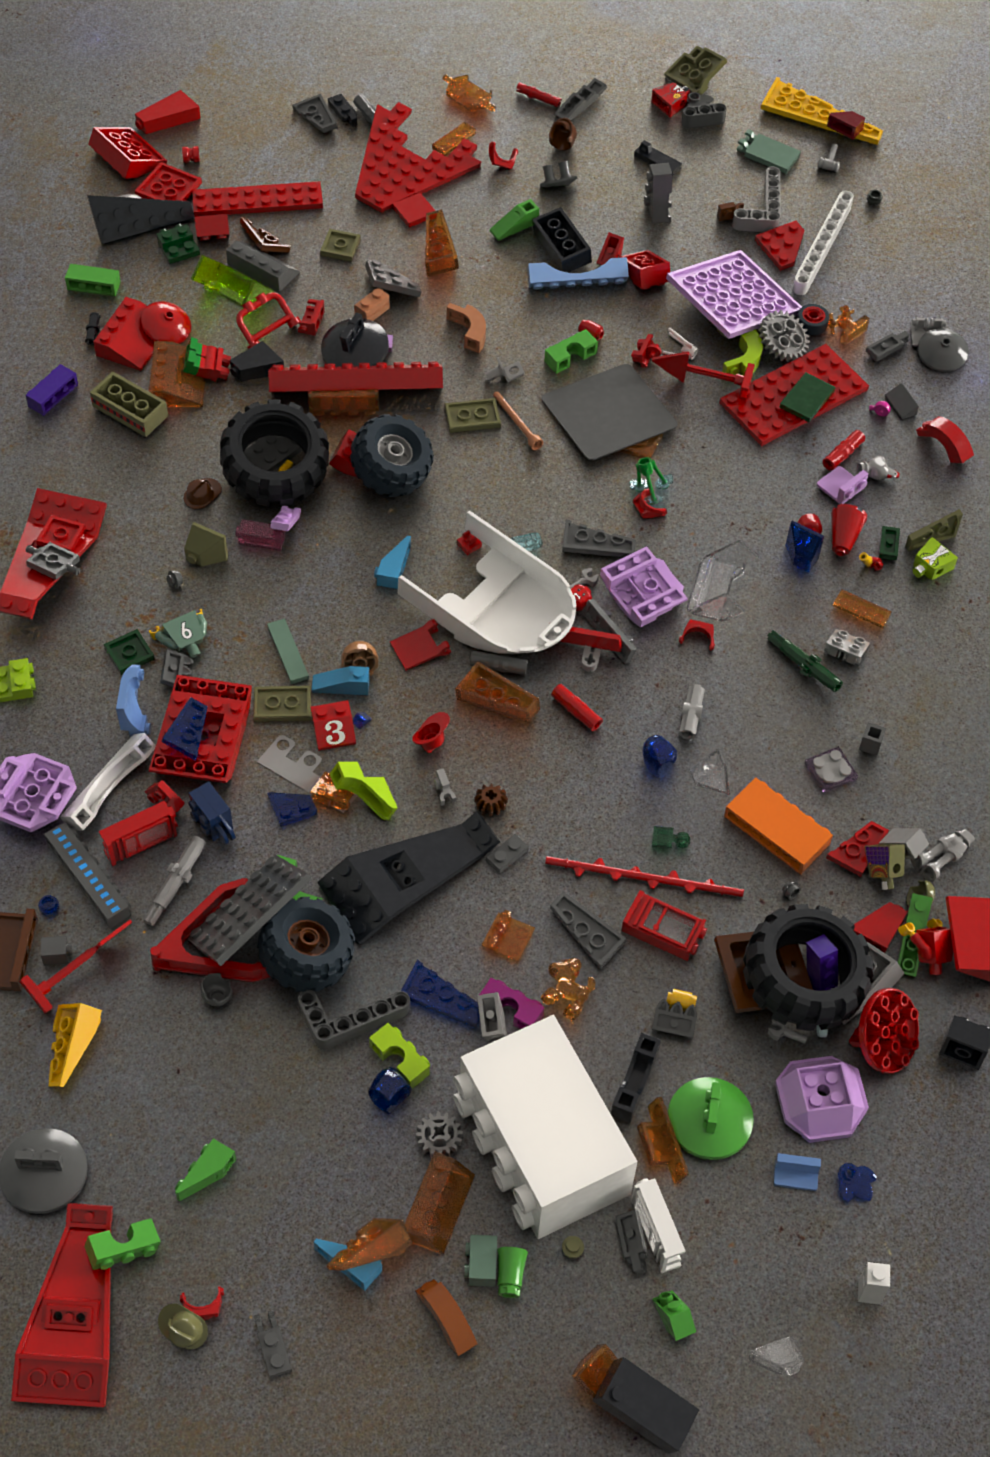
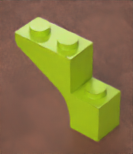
[330,762,397,820]

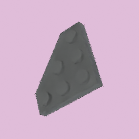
[365,260,422,297]

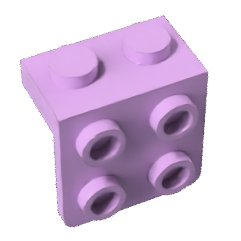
[817,466,868,504]

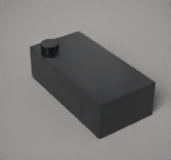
[532,207,592,273]
[592,1357,699,1453]

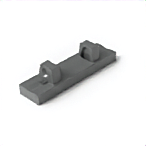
[582,599,637,664]

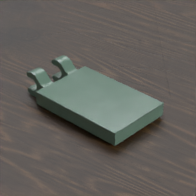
[737,129,801,174]

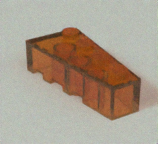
[425,209,459,277]

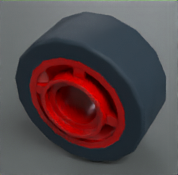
[797,304,830,335]

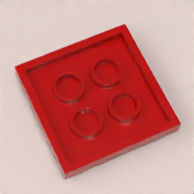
[135,162,202,201]

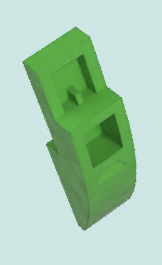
[897,893,933,977]

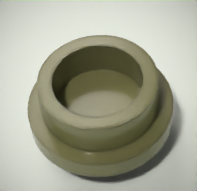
[562,1236,584,1259]

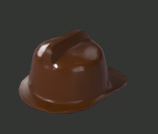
[183,478,222,509]

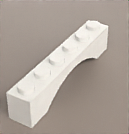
[60,733,156,831]

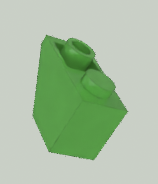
[652,1290,696,1341]

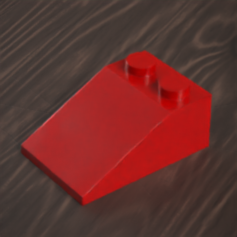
[619,250,670,289]

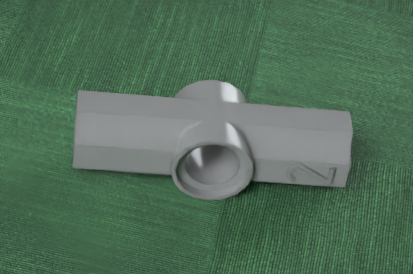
[679,684,705,740]

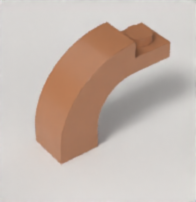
[446,303,486,353]

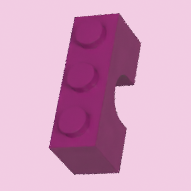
[479,978,545,1029]

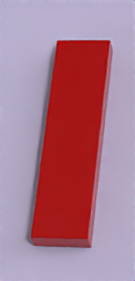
[549,623,622,652]

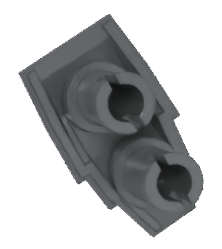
[540,161,577,187]

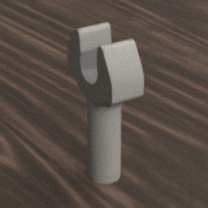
[570,568,599,589]
[768,1019,808,1044]

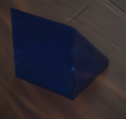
[353,712,372,729]

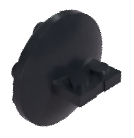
[321,313,389,367]

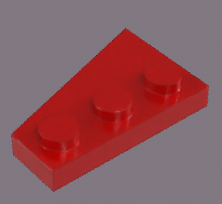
[826,821,889,877]

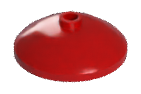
[141,301,191,346]

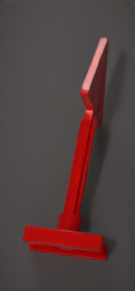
[652,352,755,400]
[19,920,132,1014]

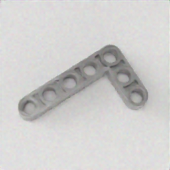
[732,166,781,232]

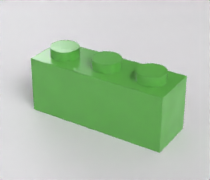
[65,264,121,296]

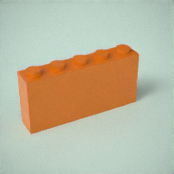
[724,777,833,875]

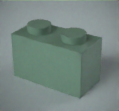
[464,1235,497,1287]

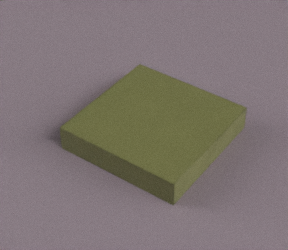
[320,229,361,262]

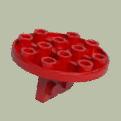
[849,988,919,1073]

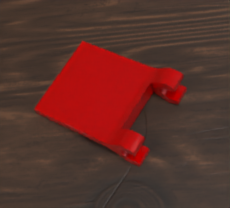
[390,619,451,671]

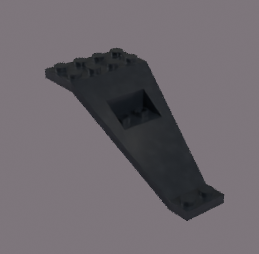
[317,811,500,944]

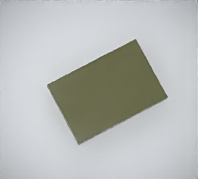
[444,398,501,433]
[253,686,311,722]

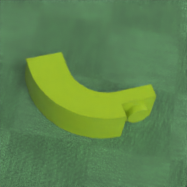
[722,329,763,375]

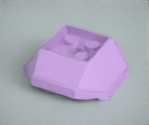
[0,753,77,832]
[775,1056,869,1143]

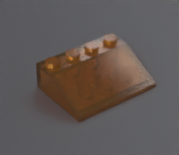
[149,341,206,407]

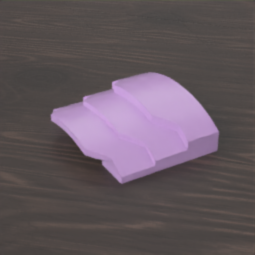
[600,546,688,627]

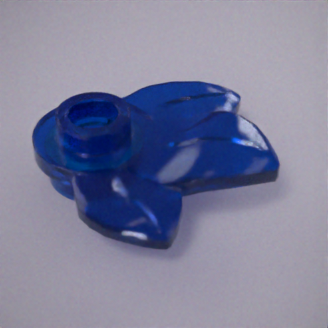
[838,1163,877,1202]

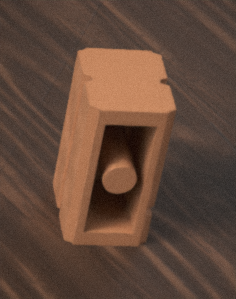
[354,288,390,321]

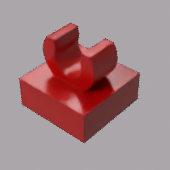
[457,530,482,555]

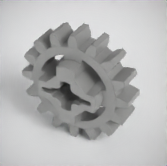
[416,1111,463,1159]

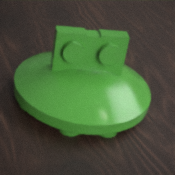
[667,1077,754,1160]

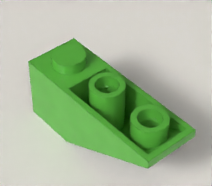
[489,199,540,241]
[175,1138,236,1201]

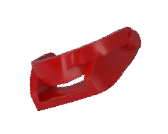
[489,141,518,170]
[632,488,667,518]
[678,619,715,651]
[180,1286,224,1320]

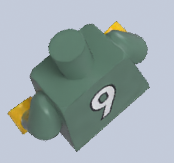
[149,609,207,659]

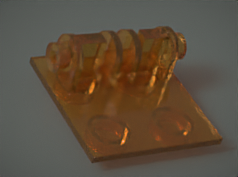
[310,771,355,811]
[481,910,535,961]

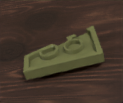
[905,509,963,552]

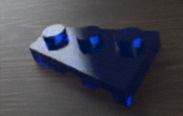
[161,697,208,761]

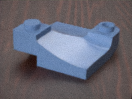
[116,665,151,737]

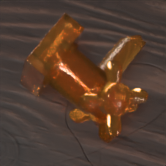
[828,305,870,346]

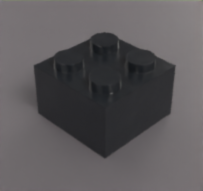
[939,1015,990,1070]

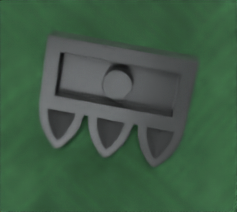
[160,649,194,687]
[652,999,697,1038]

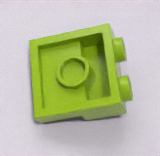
[0,658,36,702]

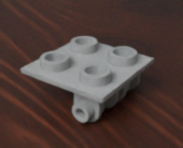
[910,317,946,346]
[824,629,870,665]

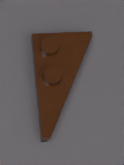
[240,217,291,253]

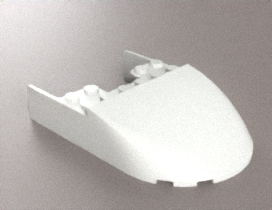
[398,511,576,654]

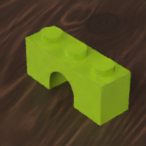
[369,1023,430,1090]

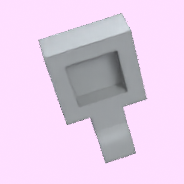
[434,768,456,806]

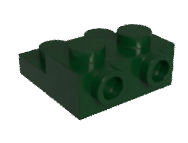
[156,224,200,264]

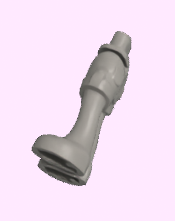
[910,829,975,881]

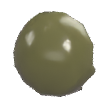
[906,880,936,907]

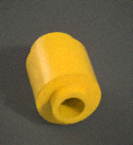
[666,989,697,1012]

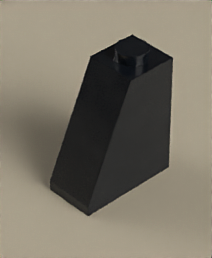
[230,341,284,382]

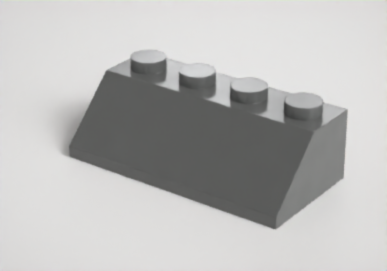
[226,240,300,292]

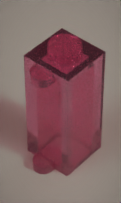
[235,519,286,551]

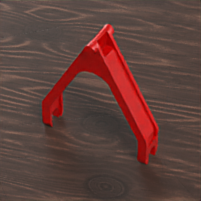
[150,878,270,982]

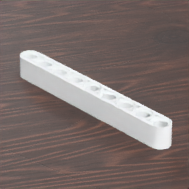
[793,191,854,295]

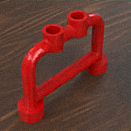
[236,292,301,349]

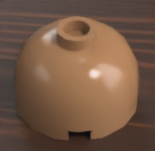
[341,641,378,677]

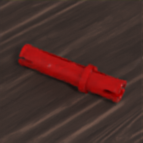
[516,82,562,108]

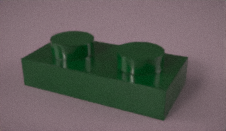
[879,526,900,560]

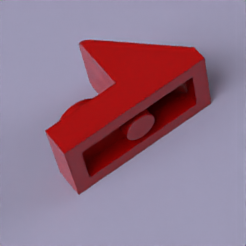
[597,232,624,266]

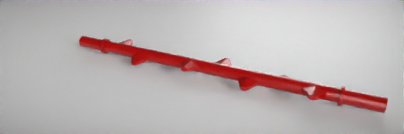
[545,856,744,897]

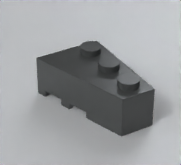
[644,163,672,224]

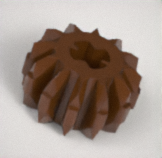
[474,783,508,817]

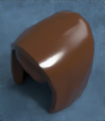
[549,117,577,150]

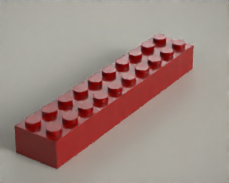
[268,361,443,392]

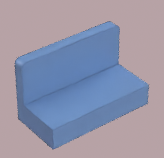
[774,1153,821,1191]

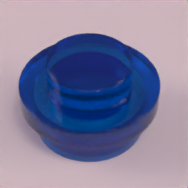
[38,895,59,915]

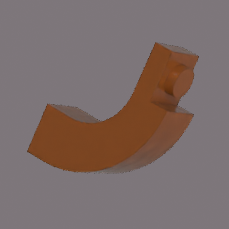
[415,1279,477,1356]

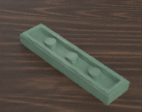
[267,618,309,684]

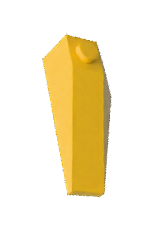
[48,1003,102,1087]

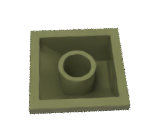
[184,522,228,567]

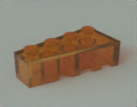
[455,661,540,723]

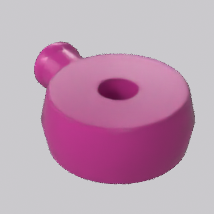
[869,401,891,417]

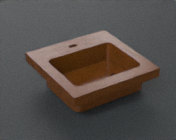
[714,931,813,1013]

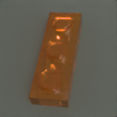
[432,122,476,156]
[833,589,892,628]

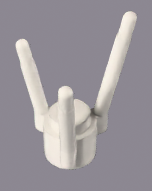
[662,328,698,360]

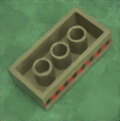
[90,371,168,437]

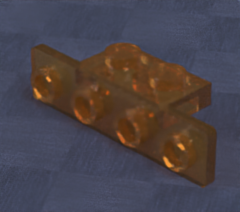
[637,1097,689,1184]

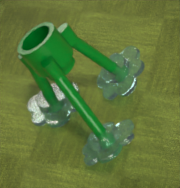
[629,457,673,505]

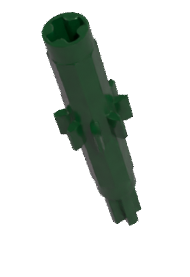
[767,630,843,692]

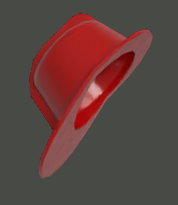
[412,712,450,753]

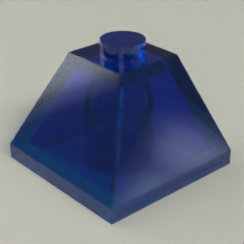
[785,520,824,573]

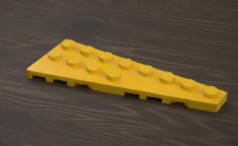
[761,77,883,145]

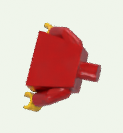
[898,918,953,975]

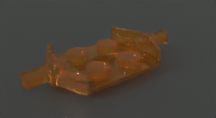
[442,74,496,112]

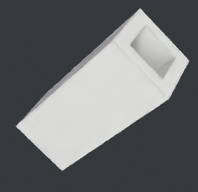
[858,1262,890,1305]

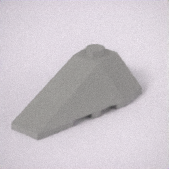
[841,942,905,1025]

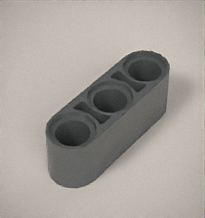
[681,103,727,128]

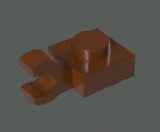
[717,202,744,221]

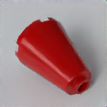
[831,504,867,556]

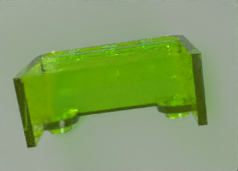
[191,255,274,313]

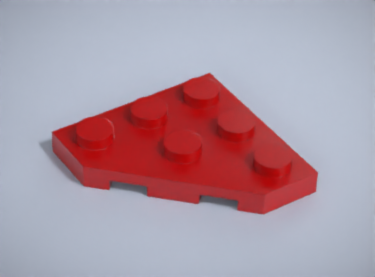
[755,220,805,271]

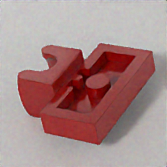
[144,780,185,814]

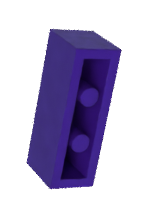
[26,364,78,416]
[806,934,838,991]

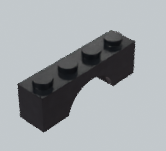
[611,1032,661,1123]

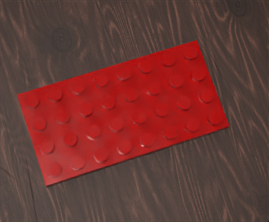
[719,344,869,447]

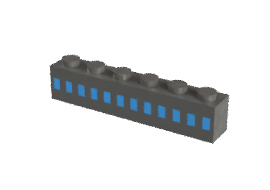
[44,822,131,929]

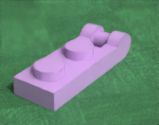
[271,506,301,531]

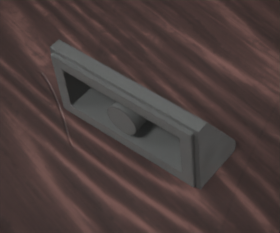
[885,383,919,419]

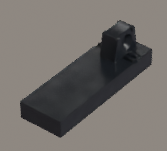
[634,140,682,176]

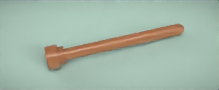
[493,392,543,451]

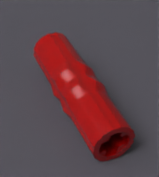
[822,430,865,471]
[551,684,603,731]

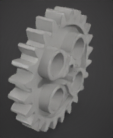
[758,310,810,362]

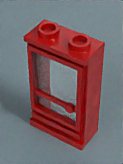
[99,801,178,867]
[621,890,707,961]

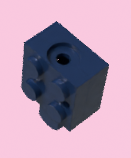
[188,781,236,845]

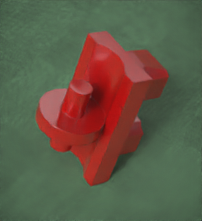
[631,334,662,368]

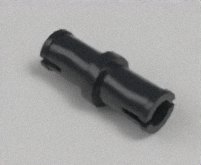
[85,312,101,346]

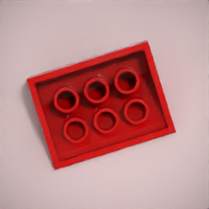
[88,127,168,179]
[93,297,160,371]
[945,896,990,982]

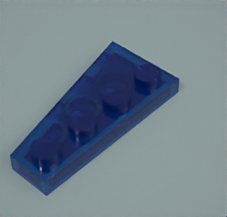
[401,959,480,1028]

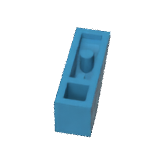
[374,536,411,589]
[311,666,370,695]
[314,1238,382,1291]

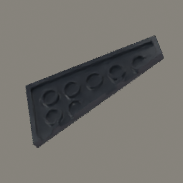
[87,195,195,244]

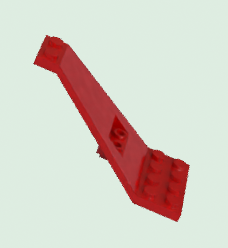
[0,488,107,620]
[11,1203,113,1407]

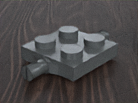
[26,542,81,580]

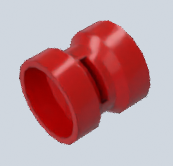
[182,146,200,163]

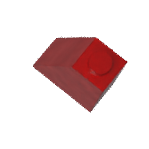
[853,902,908,953]

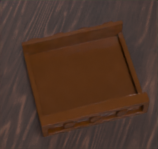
[0,908,38,992]

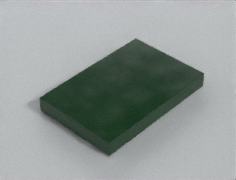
[779,372,835,422]

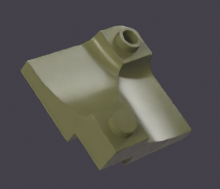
[664,46,727,95]

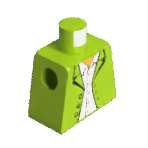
[912,537,958,580]

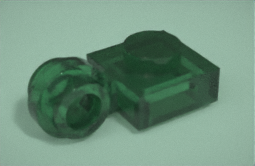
[652,826,691,849]

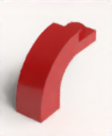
[916,416,974,463]

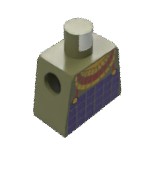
[864,844,905,890]

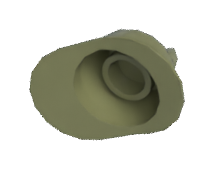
[158,1303,208,1350]

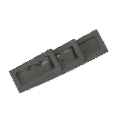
[554,78,607,120]

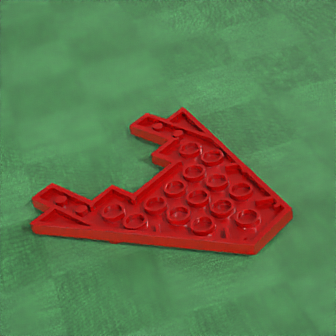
[355,102,481,213]

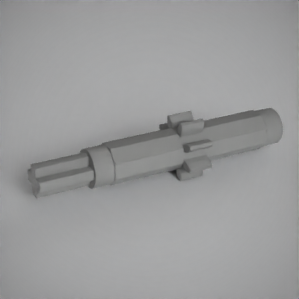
[143,836,206,926]

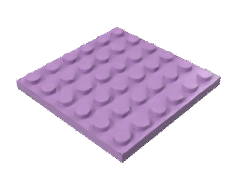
[666,250,802,339]

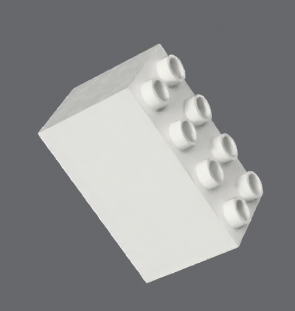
[453,1015,638,1239]

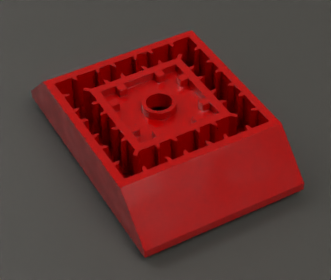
[149,675,252,783]

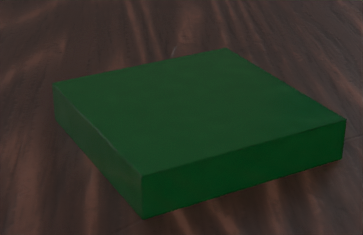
[104,629,155,675]

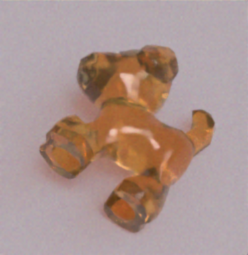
[541,958,596,1020]

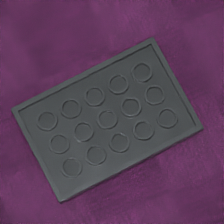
[187,855,312,966]

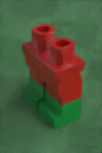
[183,337,231,382]

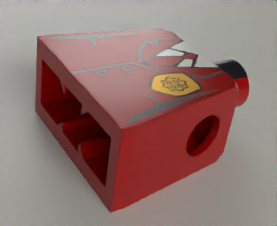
[651,83,690,118]

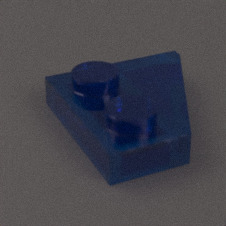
[267,792,318,827]

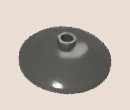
[918,328,969,372]

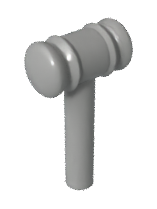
[818,143,840,172]

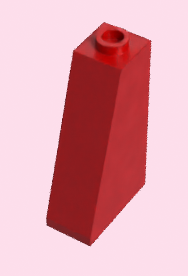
[135,90,201,134]

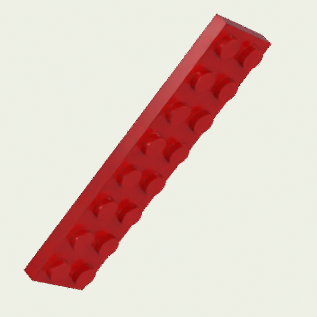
[192,181,323,217]

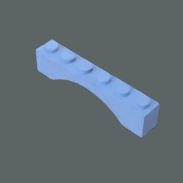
[527,257,629,290]

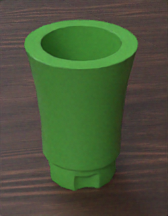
[497,1247,528,1298]

